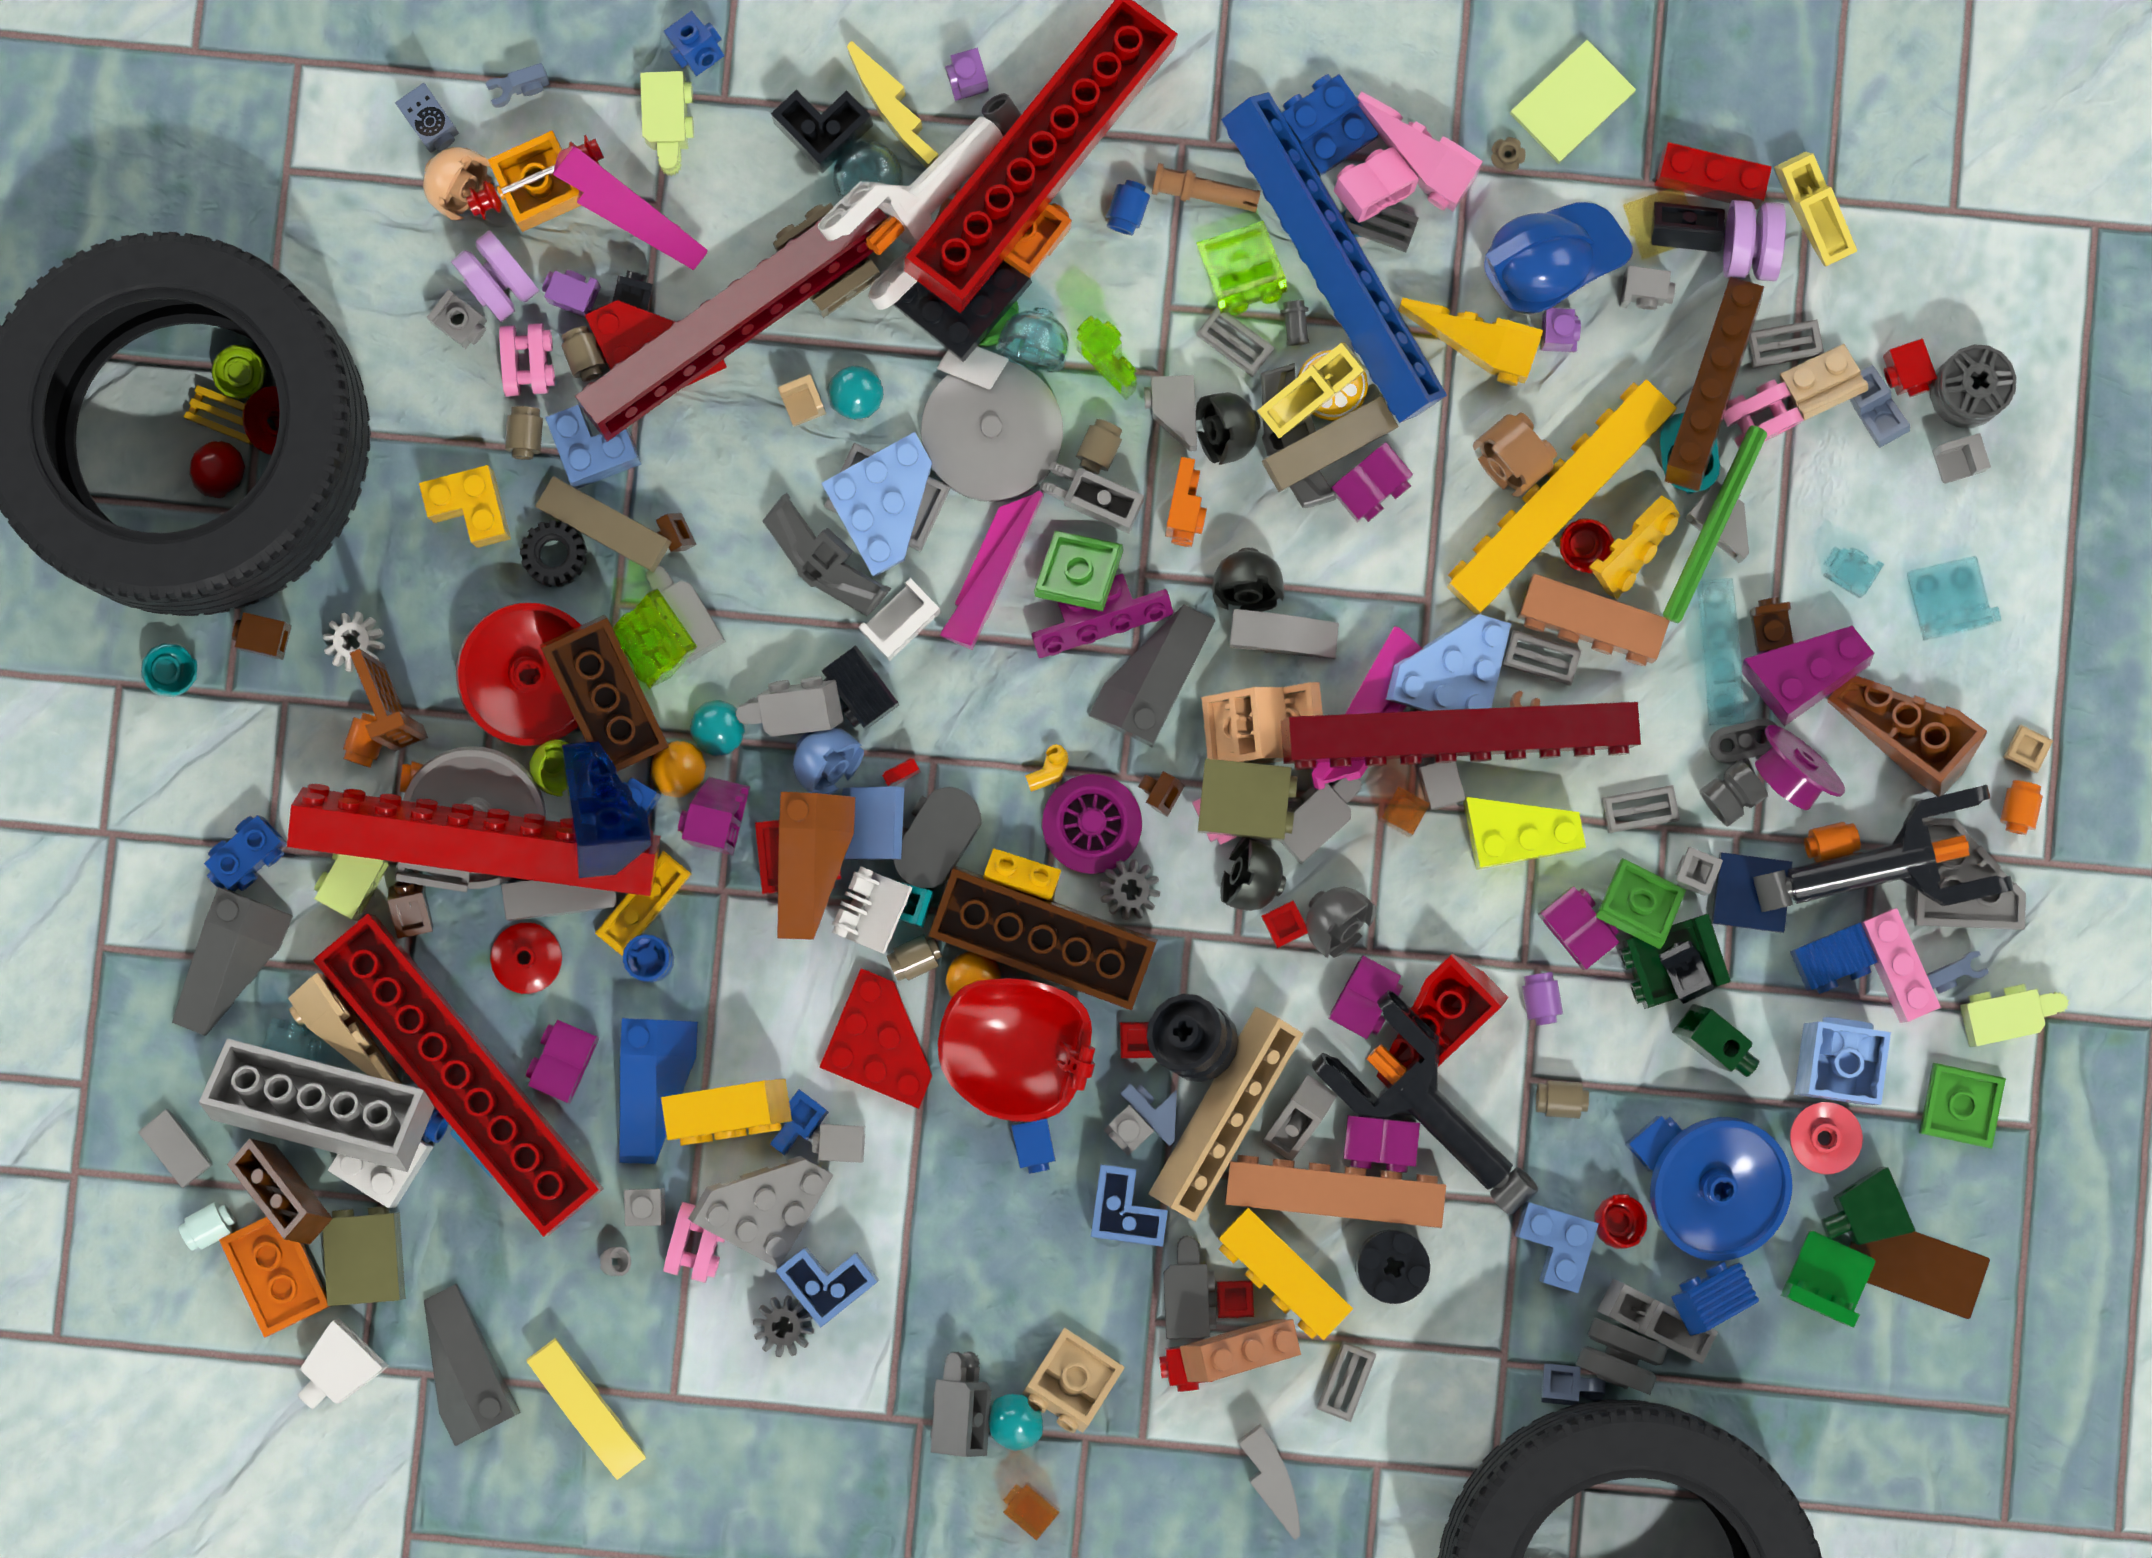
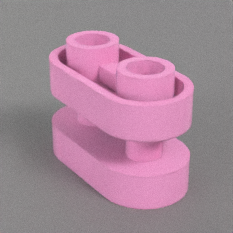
[499,323,555,397]
[1723,379,1804,449]
[663,1202,725,1283]

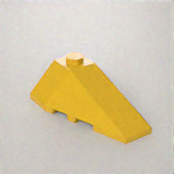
[1398,297,1543,386]

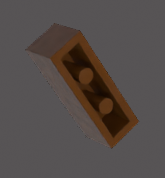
[227,1138,333,1245]

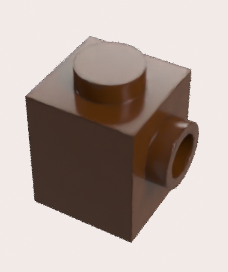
[232,612,292,660]

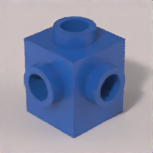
[663,10,725,76]

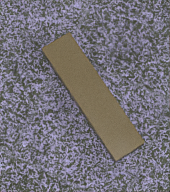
[1261,396,1399,492]
[535,476,672,573]

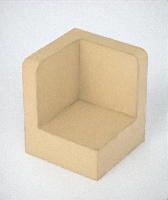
[778,374,826,427]

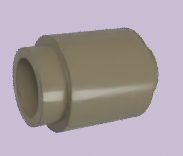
[561,326,606,382]
[505,406,543,460]
[1076,419,1122,474]
[887,934,943,981]
[1536,1080,1589,1119]

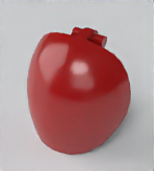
[938,978,1095,1122]

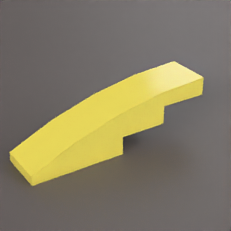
[847,41,939,169]
[526,1338,646,1480]

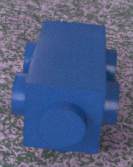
[204,815,287,892]

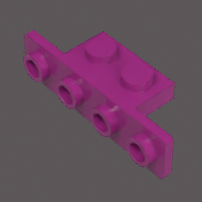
[1031,573,1173,658]

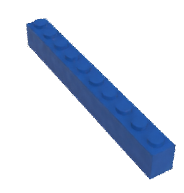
[1221,92,1447,423]

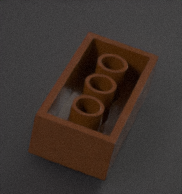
[540,614,669,778]

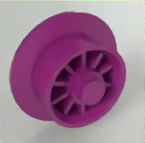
[1755,725,1845,810]
[1042,774,1142,874]

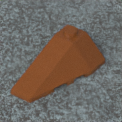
[1827,676,1987,796]
[777,792,856,940]

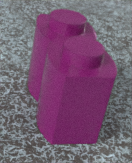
[1331,442,1413,522]
[1538,887,1619,970]
[1328,955,1403,1039]
[526,1019,599,1104]
[1343,1115,1420,1173]

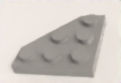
[1914,818,2026,930]
[688,1156,833,1268]

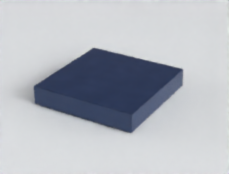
[1711,852,1793,933]

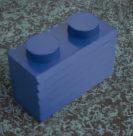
[1790,922,1878,994]
[1671,1261,1759,1336]

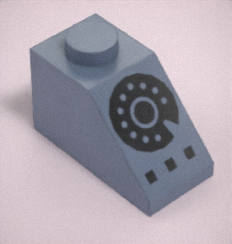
[395,83,459,153]

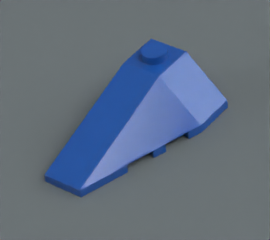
[619,1018,698,1164]

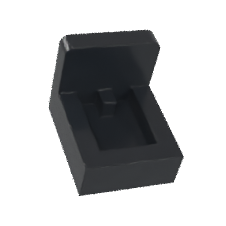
[612,270,653,311]
[1658,941,1716,1004]

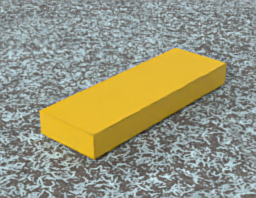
[595,851,692,956]

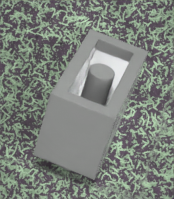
[1144,375,1197,451]
[1685,481,1749,563]
[1262,1074,1337,1161]

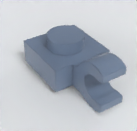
[486,63,550,108]
[1926,951,1989,994]
[1541,1363,1606,1405]

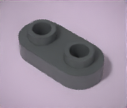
[1708,718,1777,763]

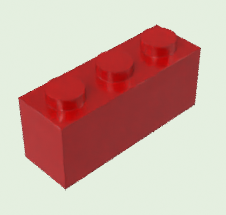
[1654,142,1772,210]

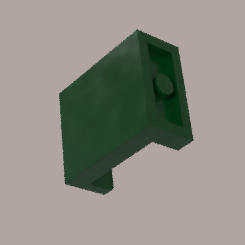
[1619,913,1731,1009]

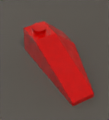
[1376,954,1509,1086]

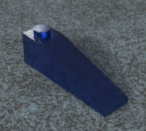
[562,742,652,878]

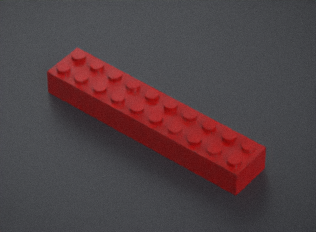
[904,0,1178,313]
[287,784,661,896]
[313,913,604,1237]

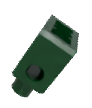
[1672,1004,1760,1077]
[1821,1167,1916,1245]

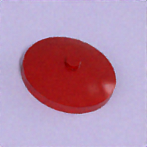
[456,602,581,746]

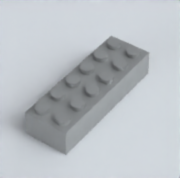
[199,1039,435,1172]

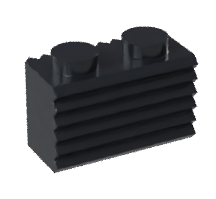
[821,645,899,730]

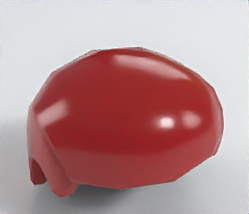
[189,441,245,498]
[1560,518,1614,573]
[1594,1194,1647,1249]

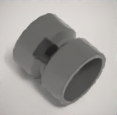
[1699,760,1768,827]

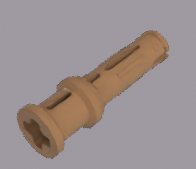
[1151,163,1261,213]

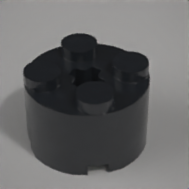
[1355,1230,1430,1304]

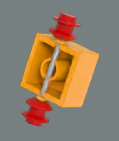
[466,130,604,232]

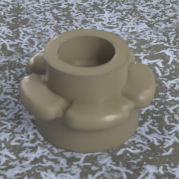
[1491,137,1526,172]

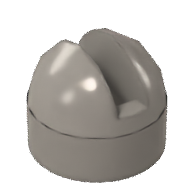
[600,1247,631,1276]

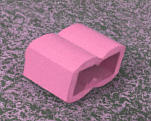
[1334,147,1419,223]

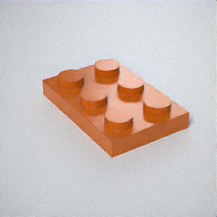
[219,1217,330,1338]

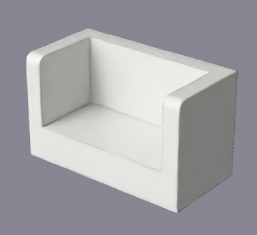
[859,578,941,661]

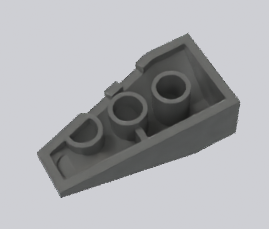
[1089,605,1216,747]
[172,887,293,1036]
[424,1284,521,1446]

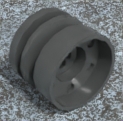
[1930,344,2017,428]

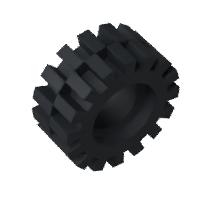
[520,520,587,587]

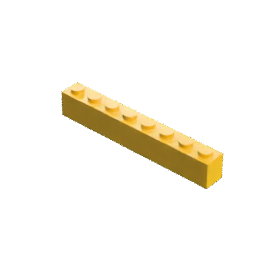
[1447,379,1677,614]

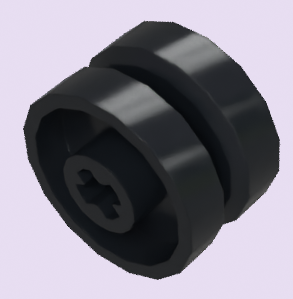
[1147,994,1238,1082]

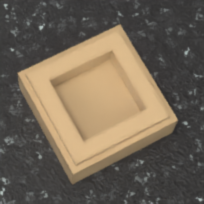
[2003,725,2053,773]

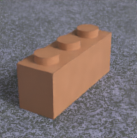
[1180,1319,1301,1382]

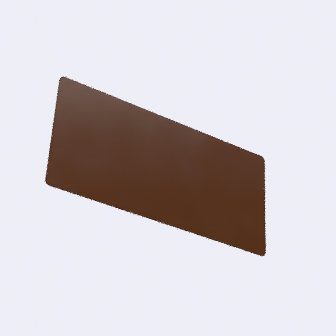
[1849,1231,1990,1319]

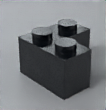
[771,89,873,174]

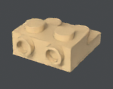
[1022,1327,1125,1433]

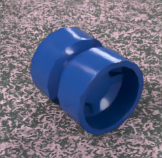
[623,934,675,983]

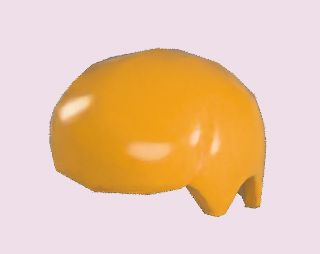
[650,741,707,798]
[945,951,1001,998]

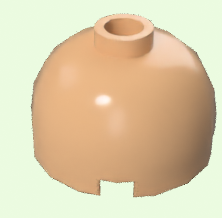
[423,147,492,220]

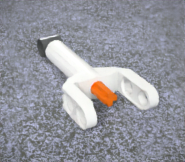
[818,93,1022,310]

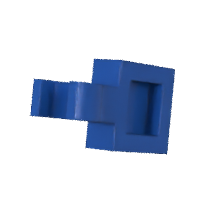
[770,1089,829,1156]

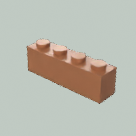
[1517,574,1670,666]

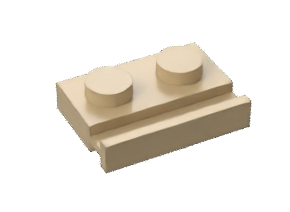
[1780,344,1868,421]

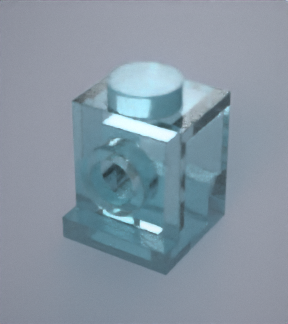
[1823,546,1884,599]
[262,1017,321,1061]

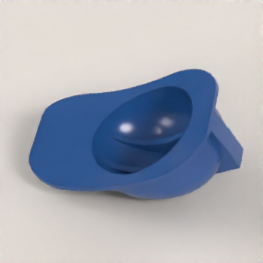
[1484,202,1633,314]

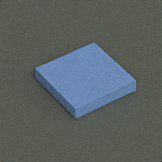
[842,786,904,860]

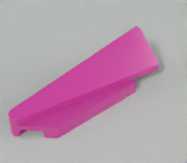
[553,146,708,270]
[940,491,1044,650]
[1312,626,1423,790]

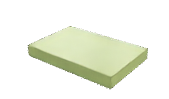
[1510,40,1636,164]

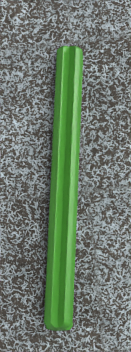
[1663,425,1767,623]

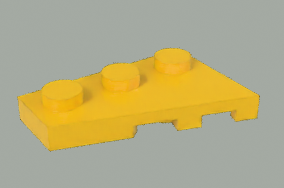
[1589,495,1681,600]

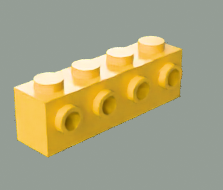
[1218,1207,1353,1340]

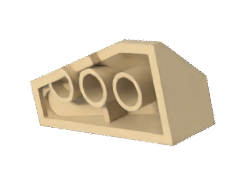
[288,973,402,1084]

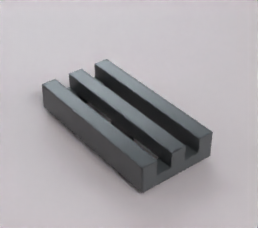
[1344,207,1419,253]

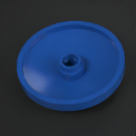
[1650,1117,1792,1261]

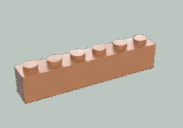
[1225,1155,1446,1228]

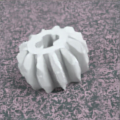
[323,612,385,672]

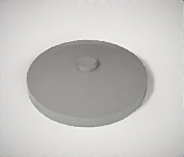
[921,361,1063,502]
[403,746,546,889]

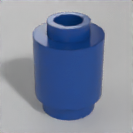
[1106,180,1150,236]

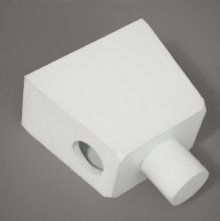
[298,1319,389,1409]

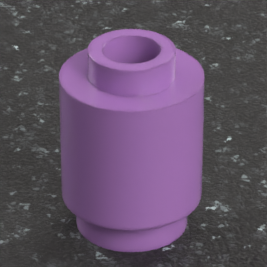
[1522,972,1563,1026]

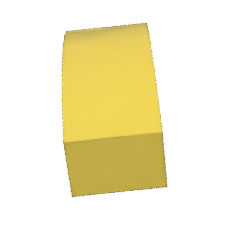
[1774,152,1857,266]
[1257,342,1367,438]

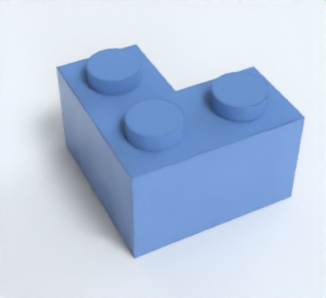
[545,405,641,489]
[1091,1164,1168,1247]
[1515,1202,1599,1293]
[776,1247,880,1328]

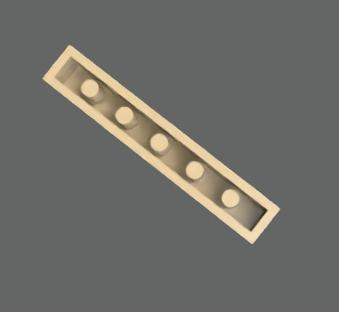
[1148,1007,1304,1222]

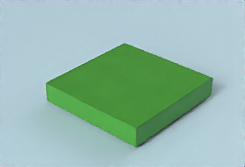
[1034,530,1124,611]
[1596,858,1686,949]
[1919,1063,2006,1149]

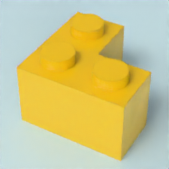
[419,465,511,548]

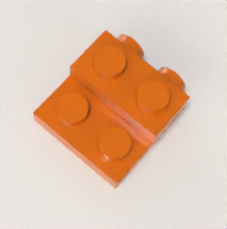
[1004,203,1072,278]
[1165,457,1207,547]

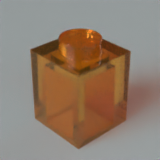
[1379,787,1430,838]
[1002,1482,1060,1541]

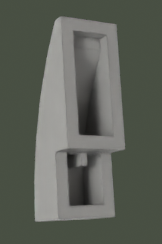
[1230,609,1339,659]
[501,880,618,921]
[1597,1279,1718,1364]
[1238,1424,1300,1540]

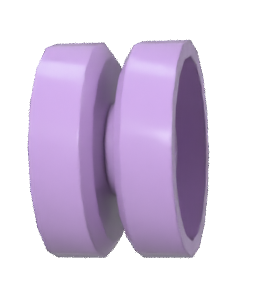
[1723,200,1786,281]
[451,230,539,322]

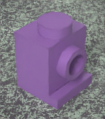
[945,47,989,101]
[542,270,601,318]
[1541,308,1581,352]

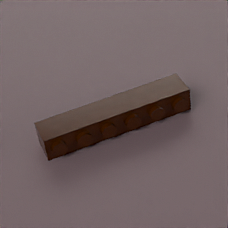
[1665,277,1764,491]

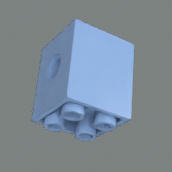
[1794,1017,1891,1105]

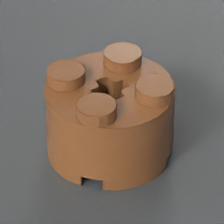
[1473,412,1557,497]

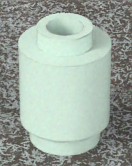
[178,1201,236,1251]

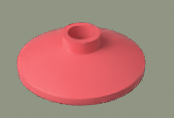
[1790,1102,1863,1174]

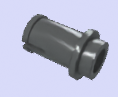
[1280,300,1309,346]

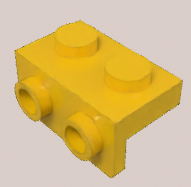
[983,848,1061,901]

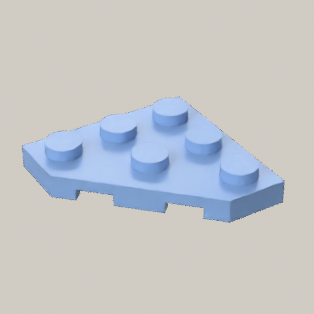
[821,432,932,578]
[1386,614,1511,711]

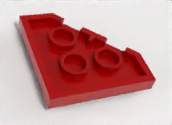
[585,300,727,387]
[819,968,933,1109]

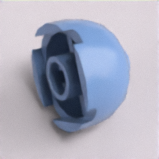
[793,727,864,795]

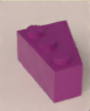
[1740,626,1875,726]
[678,777,750,855]

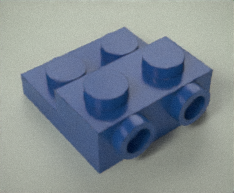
[1282,74,1379,177]

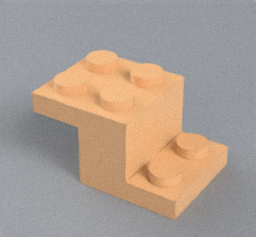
[1201,682,1323,763]

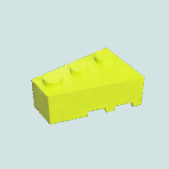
[1463,797,1586,870]

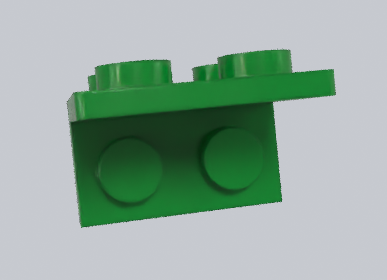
[1780,1231,1876,1328]

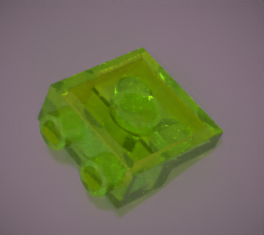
[1196,221,1288,315]
[1076,315,1137,400]
[613,588,697,689]

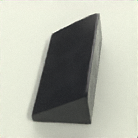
[1650,202,1725,252]

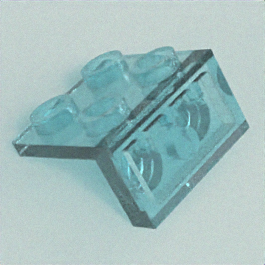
[1907,556,2002,641]

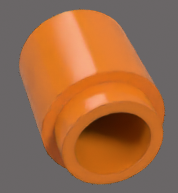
[343,713,382,768]
[2000,780,2043,835]
[1804,822,1861,862]

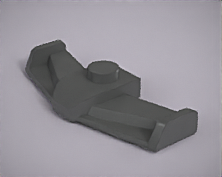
[1261,363,1336,508]
[762,493,892,616]

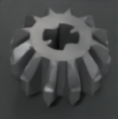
[1099,859,1160,920]
[753,1295,815,1357]

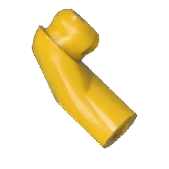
[1025,744,1069,792]

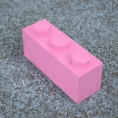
[1861,908,1941,1023]

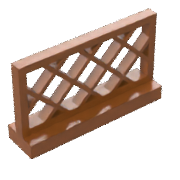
[350,649,428,752]

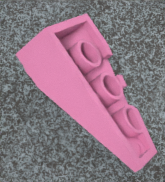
[1357,91,1483,211]

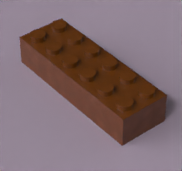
[928,866,1158,1010]

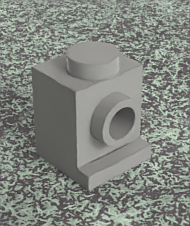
[1620,266,1675,310]
[427,290,487,349]
[1675,847,1723,896]
[1104,1105,1154,1156]

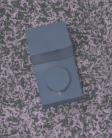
[1120,1083,1177,1146]

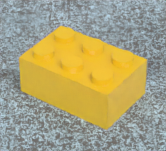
[661,1078,792,1146]

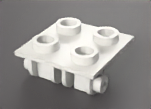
[832,866,912,954]

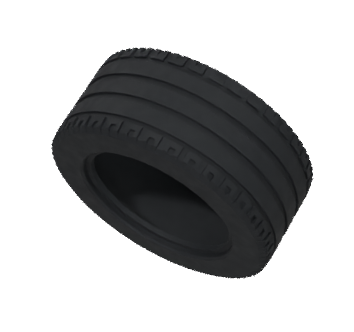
[0,232,371,616]
[1438,1399,1822,1558]

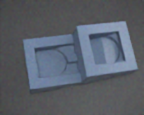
[1849,365,1910,448]

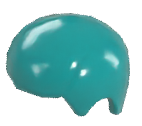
[827,366,884,420]
[141,643,198,697]
[690,700,745,756]
[988,1394,1043,1451]

